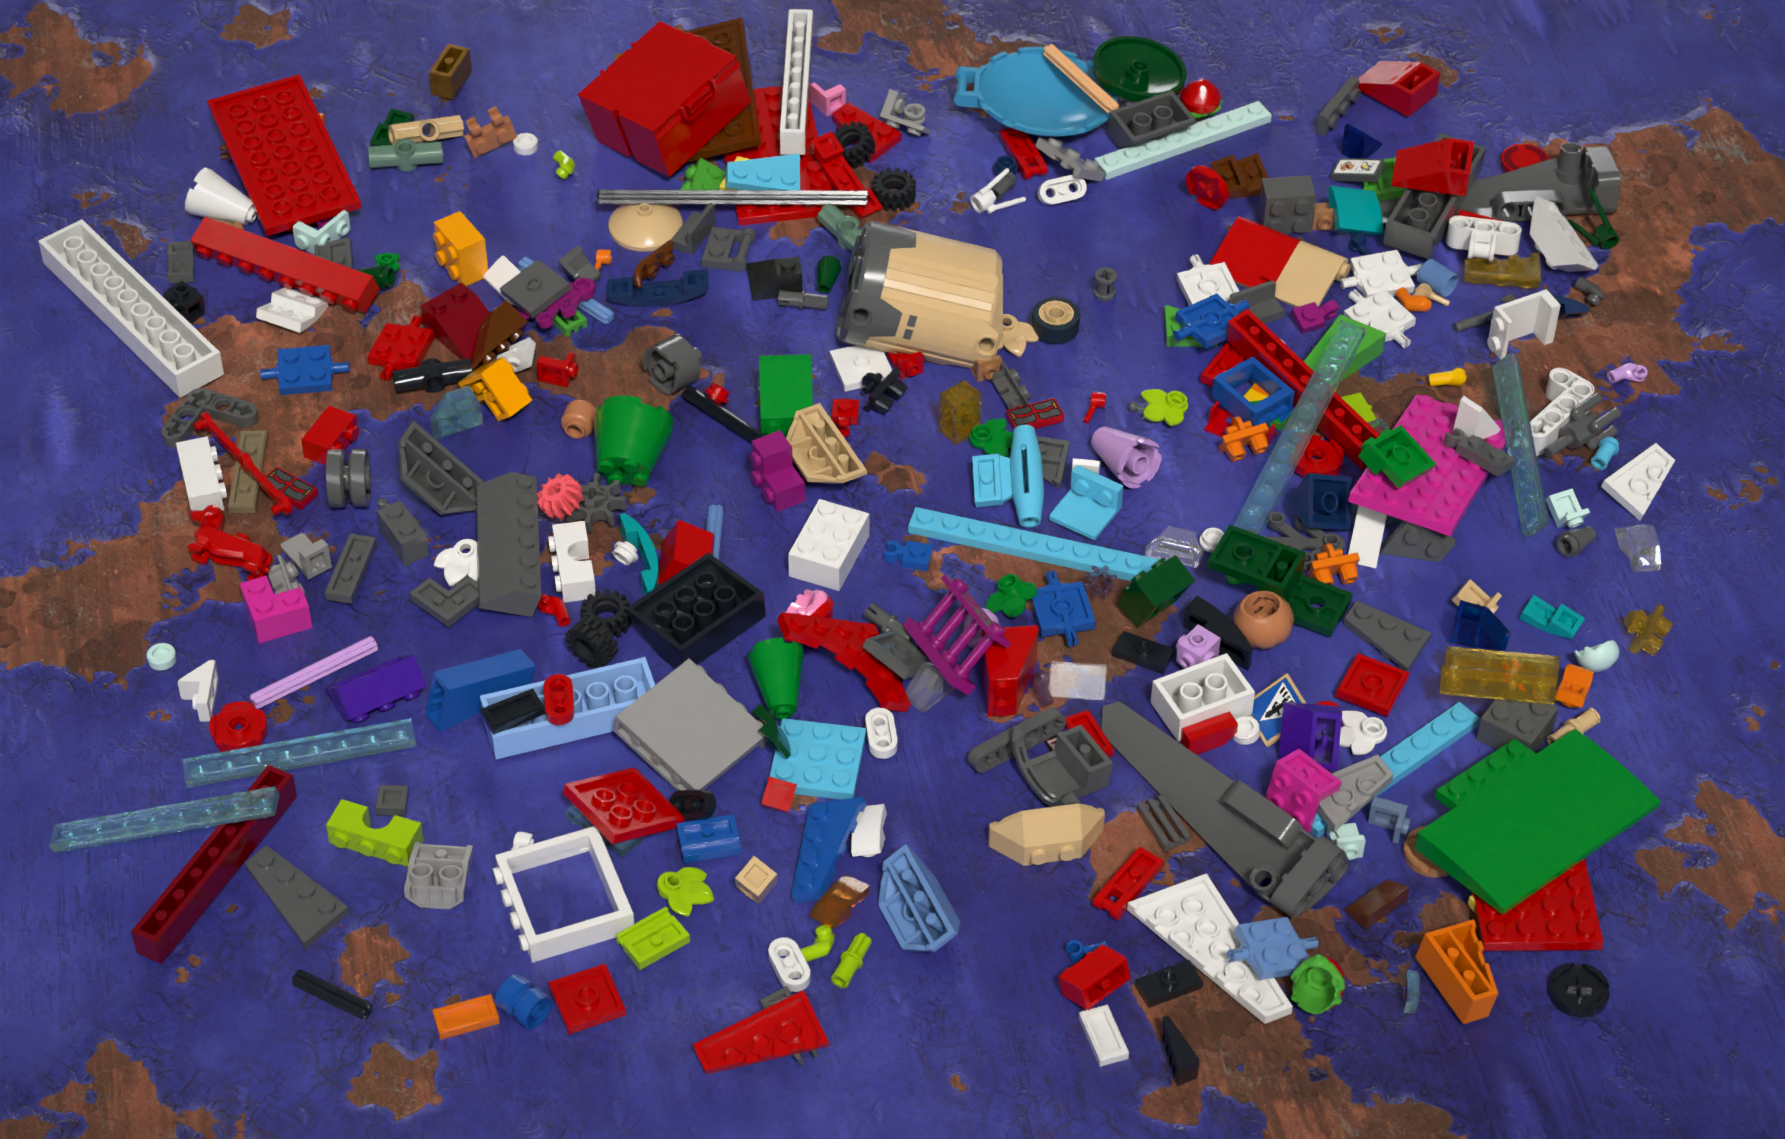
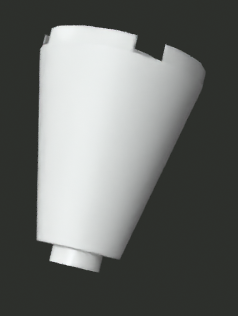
[185,168,257,226]

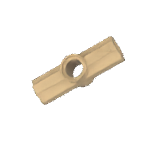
[388,115,464,145]

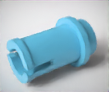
[1591,437,1619,470]

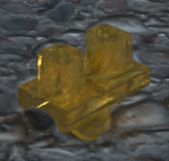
[1624,603,1673,656]

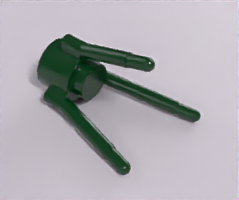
[1568,187,1620,250]

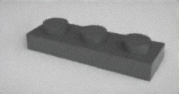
[1317,76,1360,136]
[325,533,377,604]

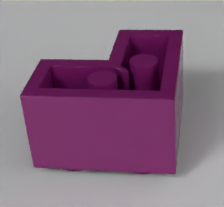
[749,430,805,512]

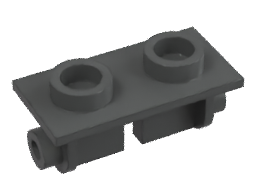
[992,361,1032,410]

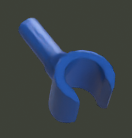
[1066,940,1107,964]

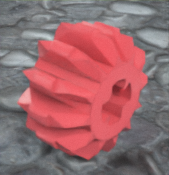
[536,473,584,520]

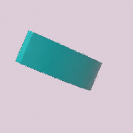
[620,513,659,596]

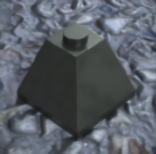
[746,257,803,301]

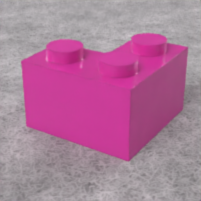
[239,576,313,644]

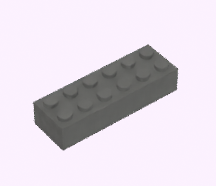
[1383,133,1486,259]

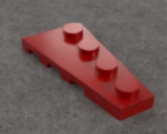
[693,990,830,1074]

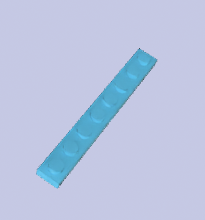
[1310,702,1480,838]

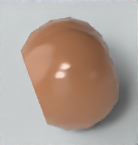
[1232,591,1294,650]

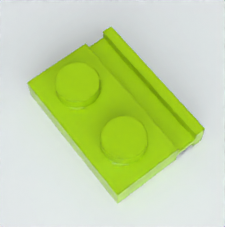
[616,907,690,970]

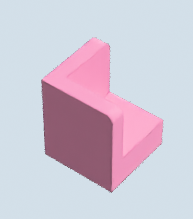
[810,82,846,117]

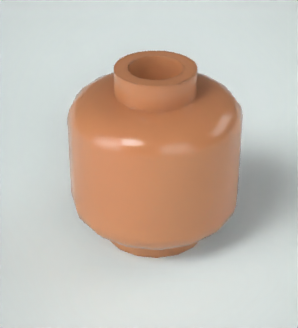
[561,400,596,439]

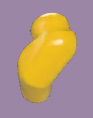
[1429,368,1467,387]

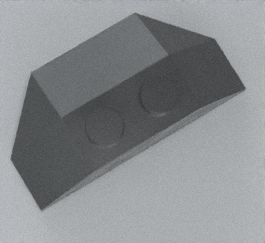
[398,421,484,515]

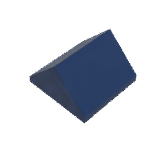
[1289,473,1352,531]

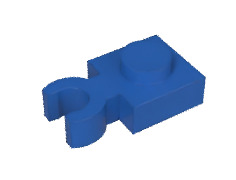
[884,540,934,572]

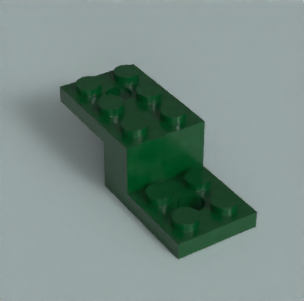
[1207,525,1353,637]

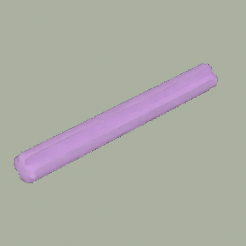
[250,636,378,709]

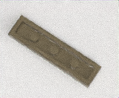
[228,430,268,514]

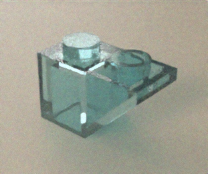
[430,386,483,439]

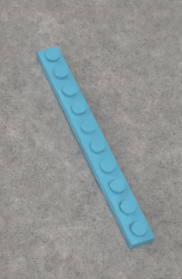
[908,507,1159,581]

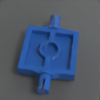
[1173,293,1250,349]
[260,345,350,395]
[1030,570,1096,647]

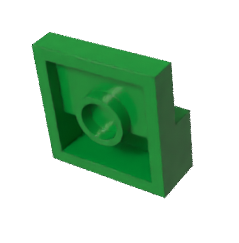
[1358,425,1436,489]

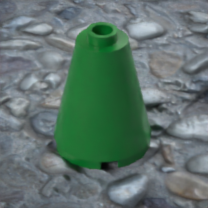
[748,638,804,720]

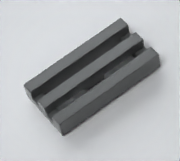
[1137,794,1191,852]

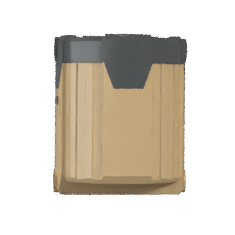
[835,220,1003,368]

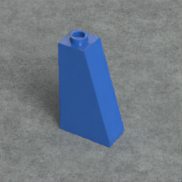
[425,649,535,732]

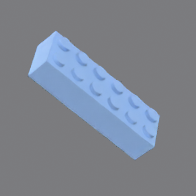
[480,657,655,759]

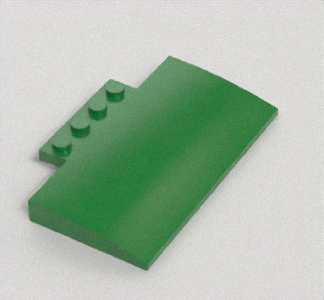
[1415,729,1661,915]

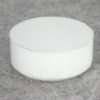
[513,133,538,155]
[1232,716,1260,745]

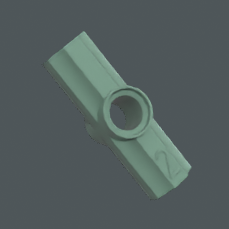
[368,139,444,171]
[817,203,862,251]

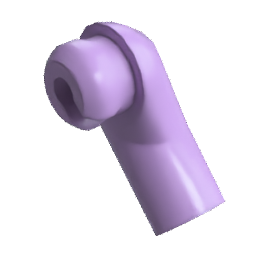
[1607,363,1648,384]

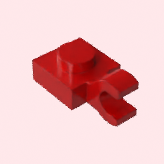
[832,399,859,437]

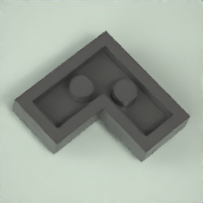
[410,576,479,627]

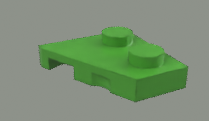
[1363,157,1406,201]

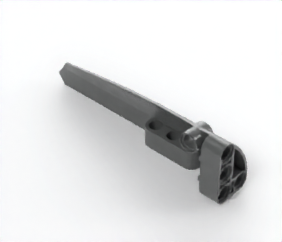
[1379,142,1621,226]

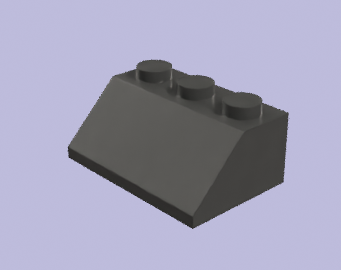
[1107,91,1196,147]

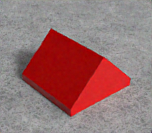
[659,520,715,585]

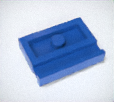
[677,814,742,864]

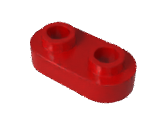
[544,674,575,725]

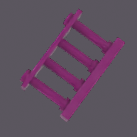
[903,575,1011,695]

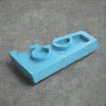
[726,154,800,190]

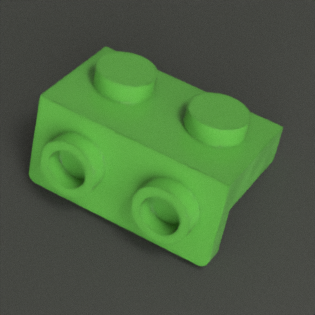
[680,158,725,207]

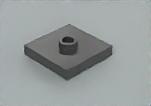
[500,259,571,319]
[862,630,934,680]

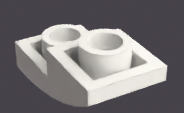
[851,804,887,857]

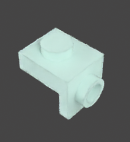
[1545,489,1590,529]

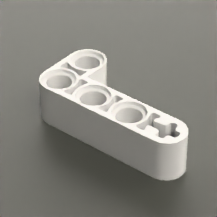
[1523,368,1594,456]

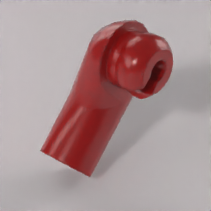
[537,594,571,627]

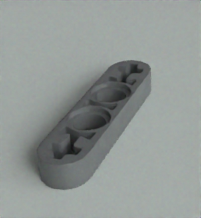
[968,707,1067,773]

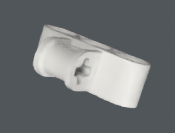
[1446,216,1522,262]

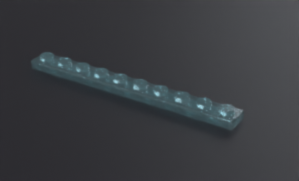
[1233,320,1365,535]

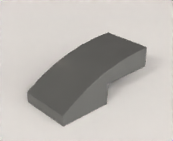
[167,241,195,284]

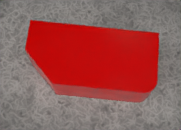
[1180,711,1238,755]

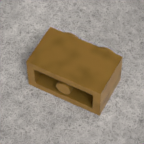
[429,44,472,99]

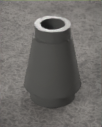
[1557,526,1596,557]

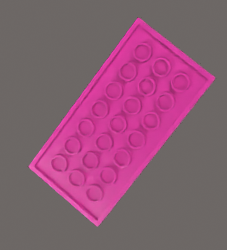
[1348,394,1515,536]

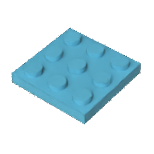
[770,718,866,800]

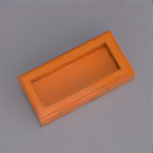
[432,994,500,1040]

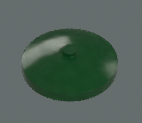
[1092,36,1187,102]

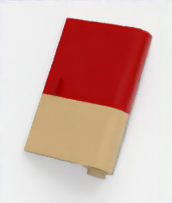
[1209,216,1351,308]

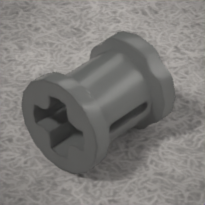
[1093,267,1117,301]

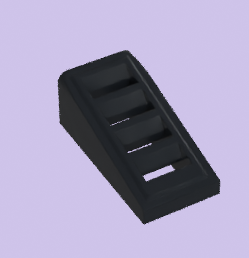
[1160,1015,1200,1086]

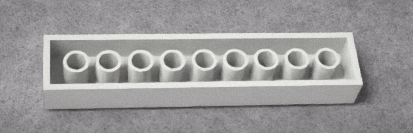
[38,219,224,398]

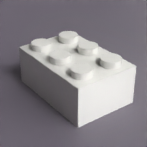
[788,499,870,591]
[1151,653,1255,742]

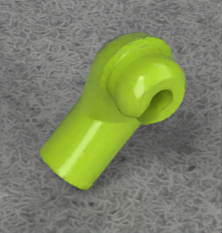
[553,150,575,179]
[800,925,835,962]

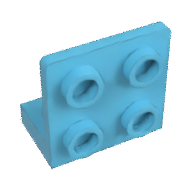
[1049,465,1123,540]

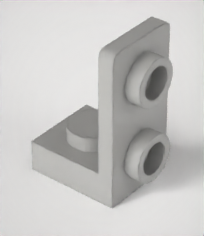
[880,89,931,136]
[280,533,332,580]

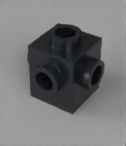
[163,280,204,323]

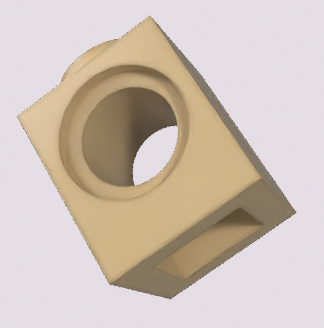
[735,856,777,905]

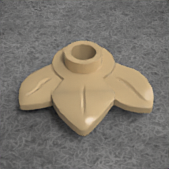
[998,314,1038,357]

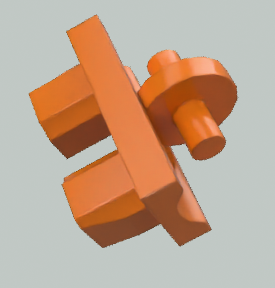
[1218,416,1269,462]
[1306,543,1360,586]

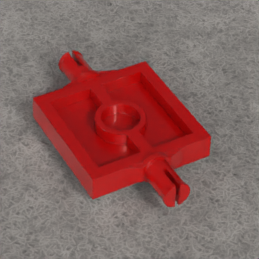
[367,315,435,381]

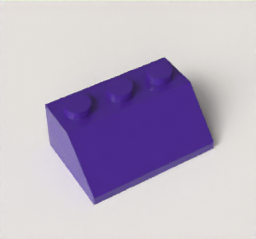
[324,655,427,723]

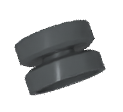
[326,449,372,508]

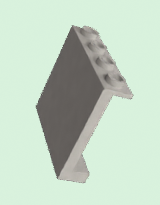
[613,659,767,791]

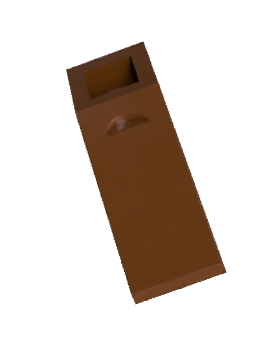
[471,300,528,369]

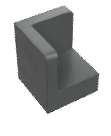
[558,245,601,282]

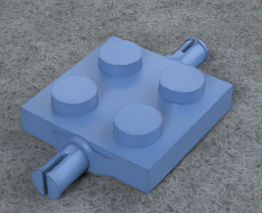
[1227,917,1318,980]

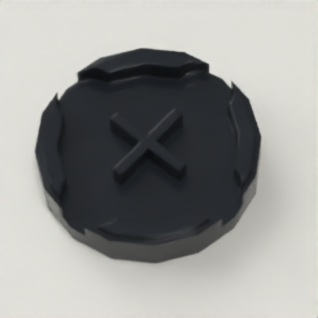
[1548,963,1610,1018]

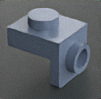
[1368,797,1411,844]

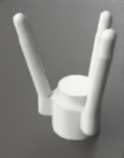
[970,168,1026,214]

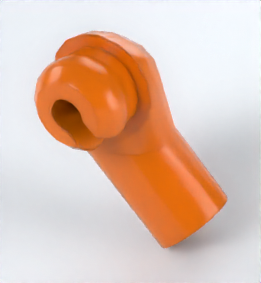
[1395,287,1432,312]

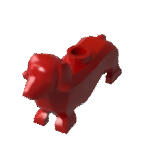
[187,505,272,581]

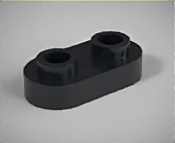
[669,790,716,820]

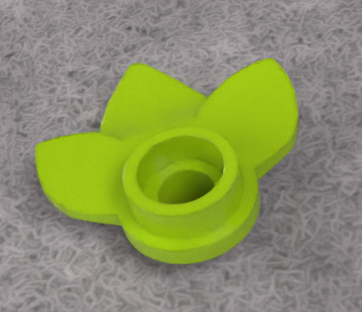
[1141,389,1188,426]
[657,867,714,917]

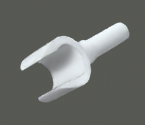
[511,832,534,850]

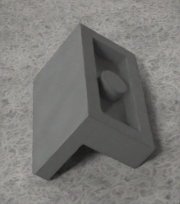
[671,203,716,255]
[1229,280,1285,324]

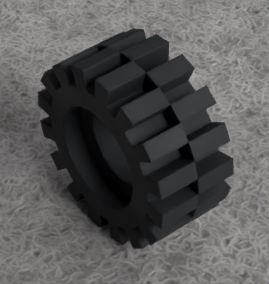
[832,121,876,168]
[872,168,916,212]
[581,589,632,639]
[565,616,619,669]

